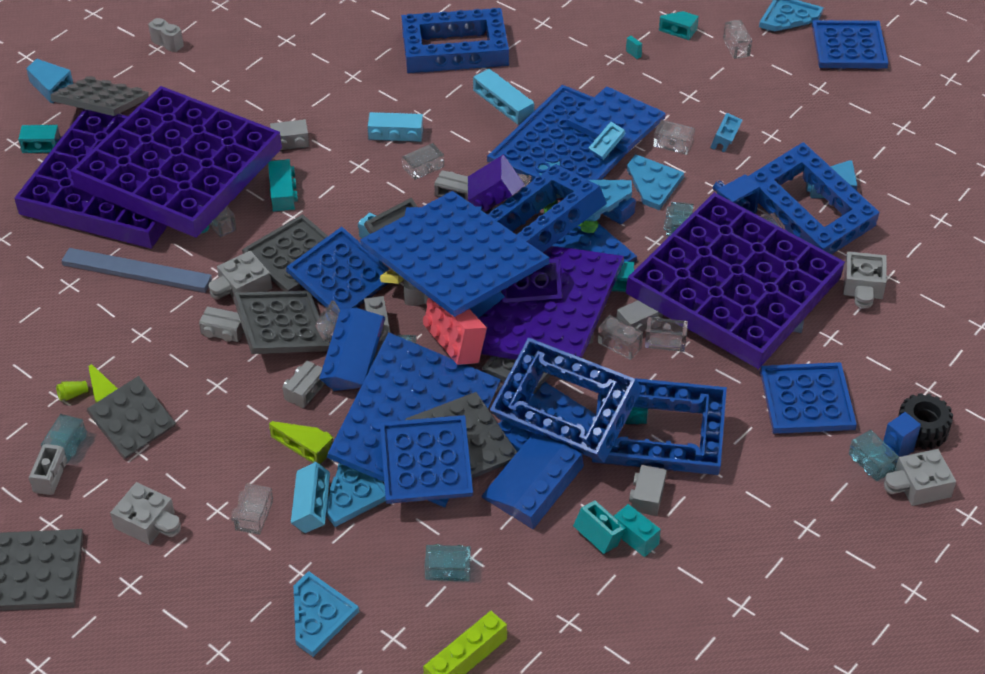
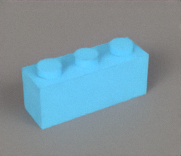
[368,112,423,142]
[291,462,330,533]

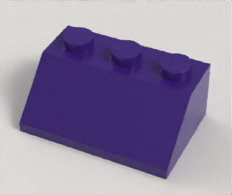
[468,154,525,212]
[502,259,562,303]

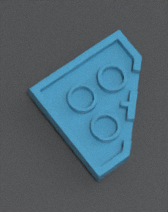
[759,0,824,32]
[627,154,684,210]
[585,179,632,221]
[326,463,386,527]
[293,571,359,657]

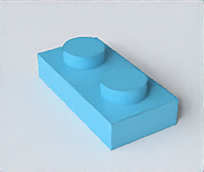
[588,122,626,160]

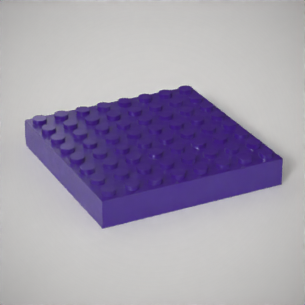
[70,86,282,238]
[14,109,167,249]
[626,192,845,369]

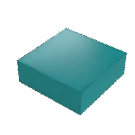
[626,36,642,59]

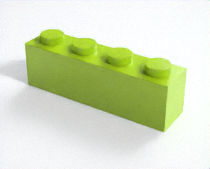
[423,611,507,674]

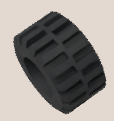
[898,393,953,449]

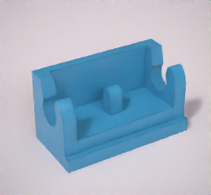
[710,113,743,152]

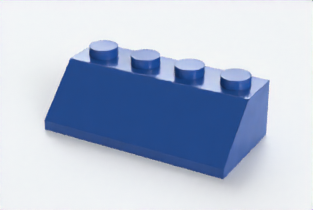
[319,308,385,391]

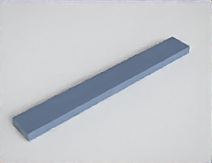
[61,248,212,293]

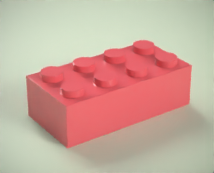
[423,298,487,365]

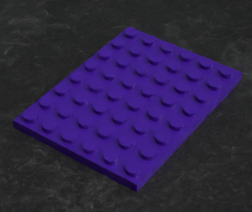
[478,246,624,360]

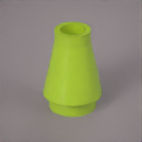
[56,381,88,401]

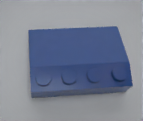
[482,434,584,530]

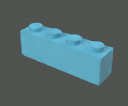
[473,69,534,125]

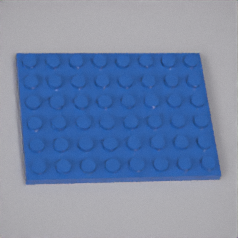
[487,85,627,181]
[360,191,549,317]
[327,332,501,508]

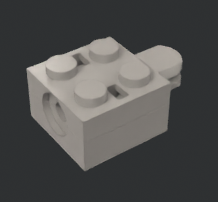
[209,250,272,299]
[843,251,887,308]
[884,449,956,506]
[110,482,181,545]

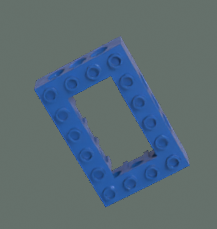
[401,8,509,73]
[748,142,880,255]
[488,164,607,253]
[490,338,642,463]
[592,378,727,475]

